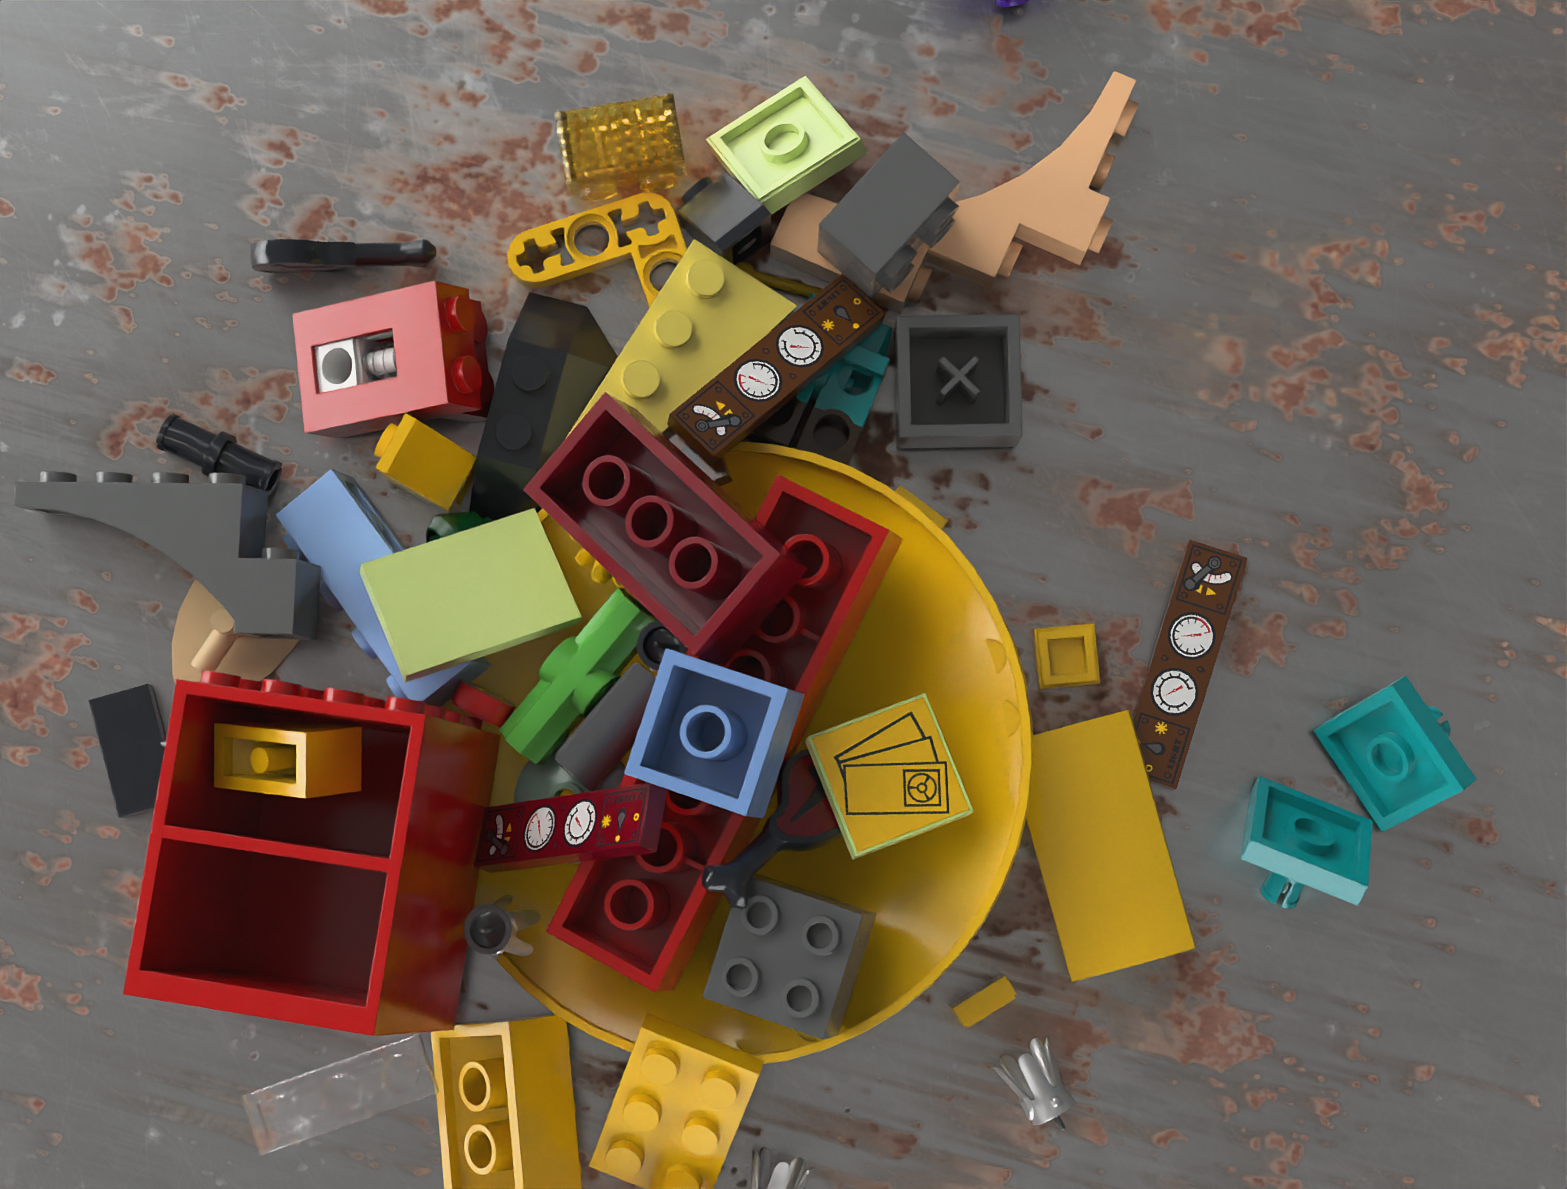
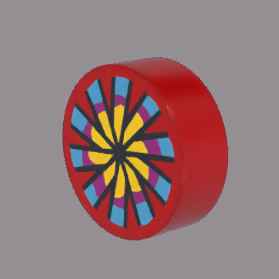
[451,679,516,728]

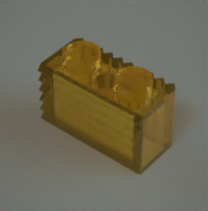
[554,93,687,201]

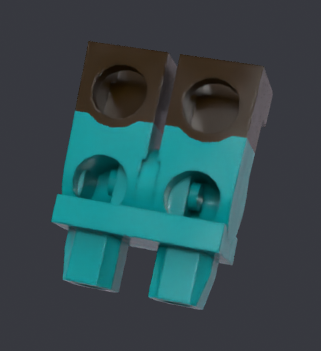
[744,294,892,466]

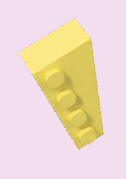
[566,239,797,438]

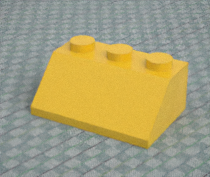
[431,1015,582,1189]

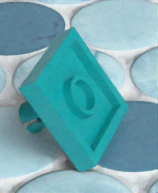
[1313,675,1477,832]
[1241,776,1373,909]

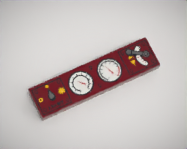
[474,783,667,873]

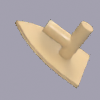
[172,579,300,685]

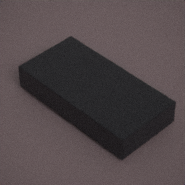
[88,684,166,818]

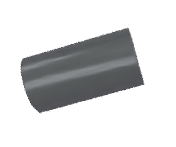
[555,662,656,791]

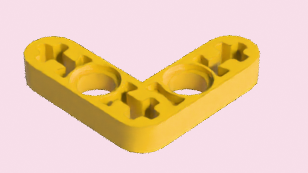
[507,192,687,308]

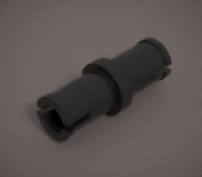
[156,413,282,496]

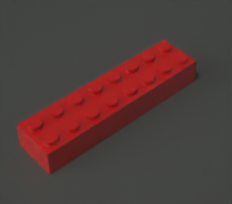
[545,474,903,993]

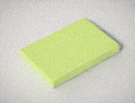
[359,508,582,683]

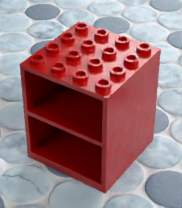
[123,670,501,1036]

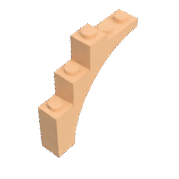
[770,71,1139,314]

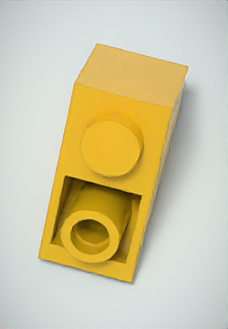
[374,413,476,513]

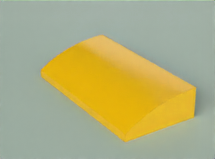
[1026,710,1196,982]

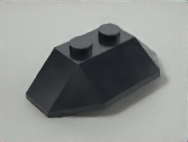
[469,292,618,521]

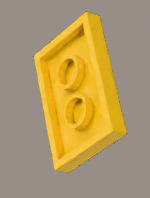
[589,1013,764,1189]

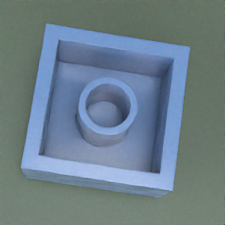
[624,648,805,818]

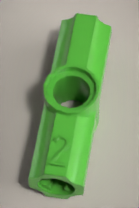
[499,588,658,765]

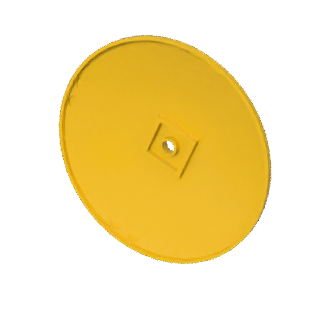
[441,442,1034,1064]

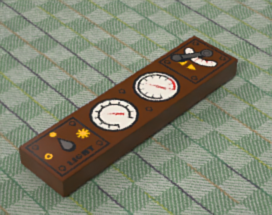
[667,274,885,466]
[1132,540,1247,790]

